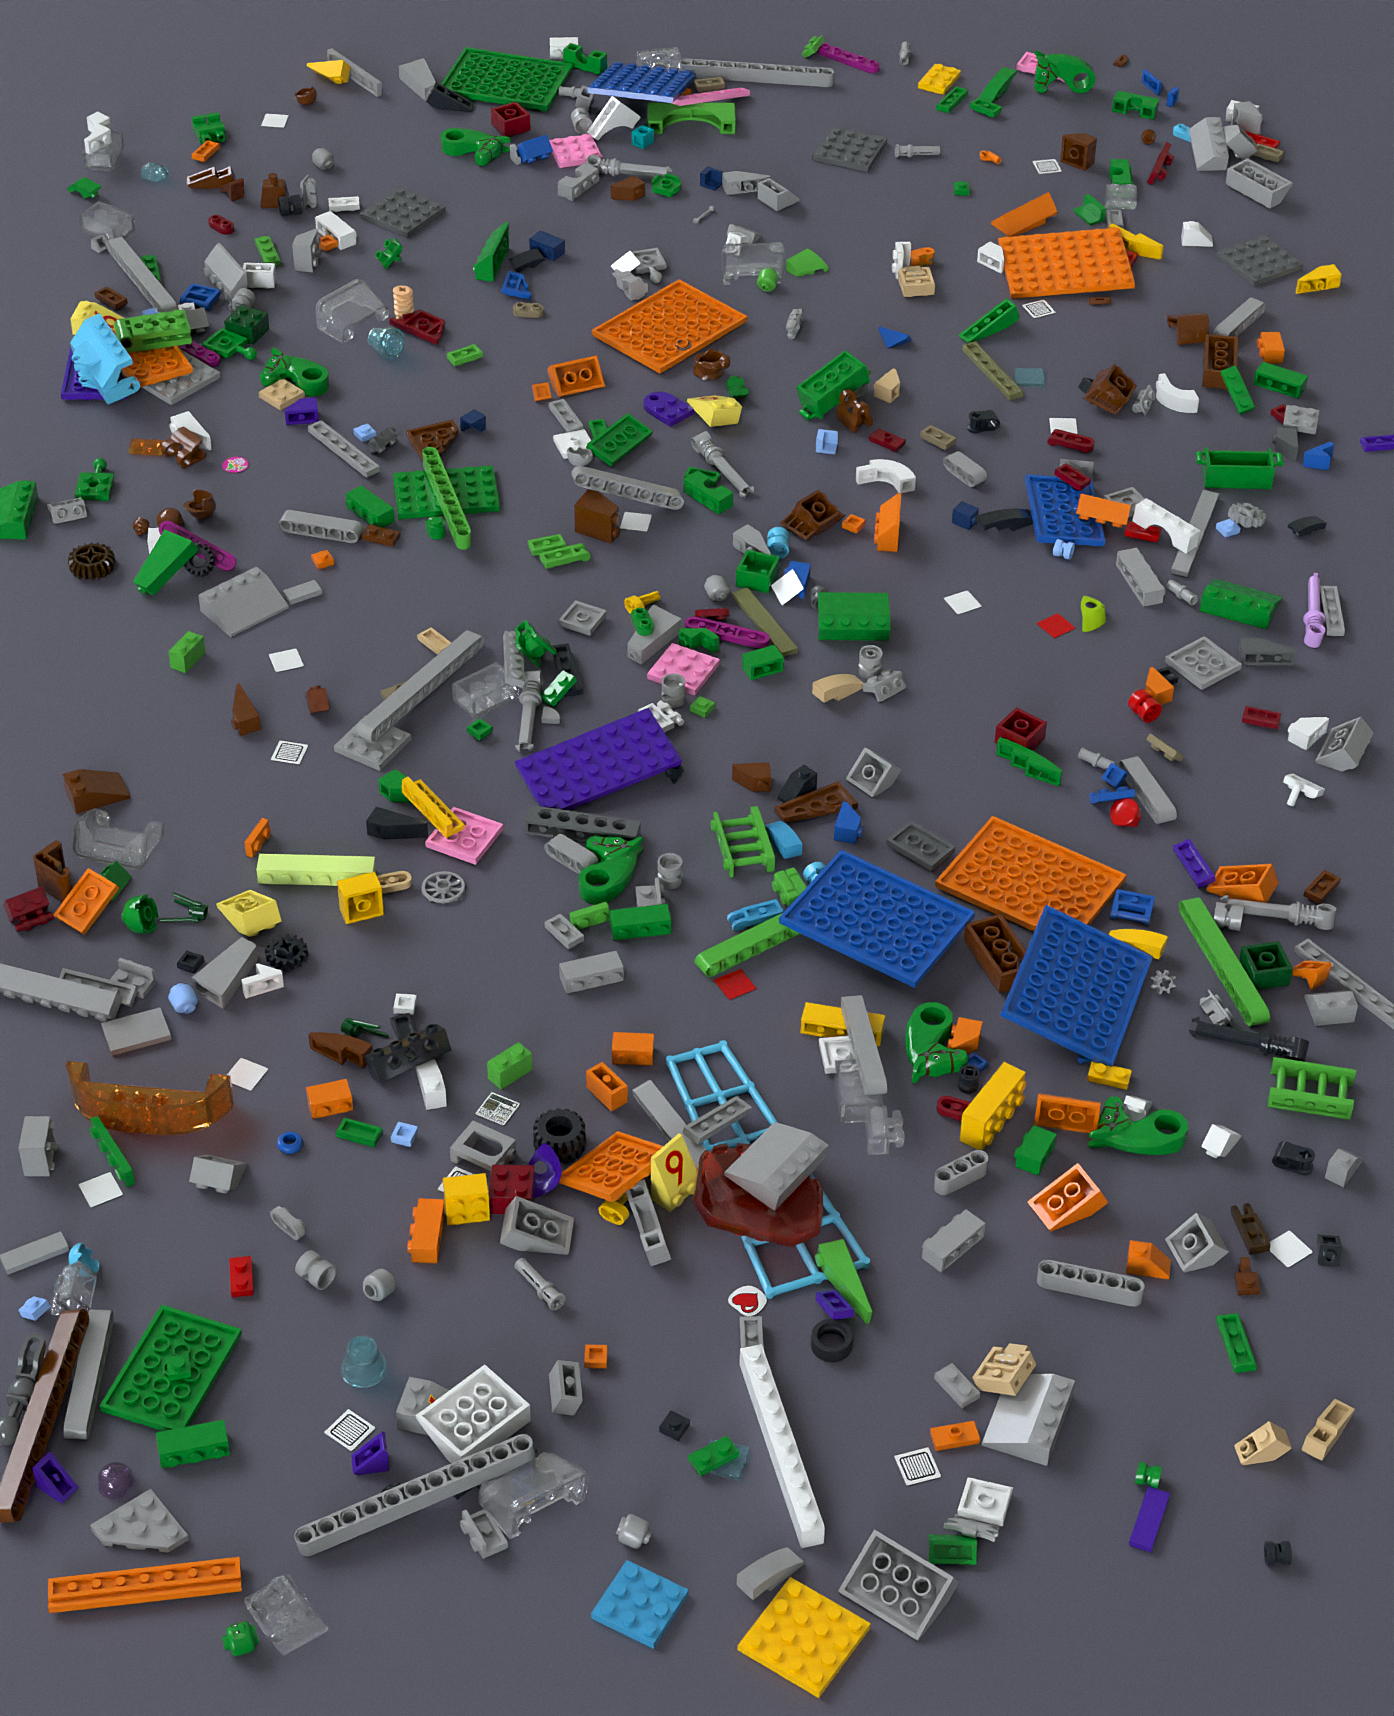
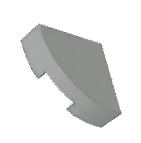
[510,144,521,165]
[541,706,560,724]

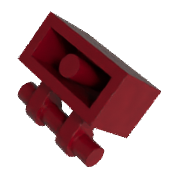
[3,886,54,932]

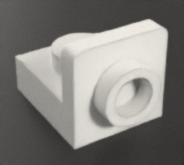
[725,232,751,251]

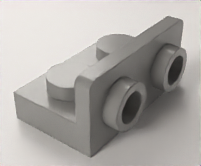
[47,497,87,524]
[635,878,665,907]
[110,958,156,999]

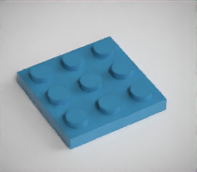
[591,1560,689,1649]

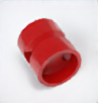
[1128,689,1162,723]

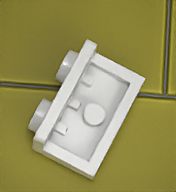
[892,242,911,279]

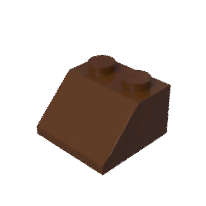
[1060,133,1097,171]

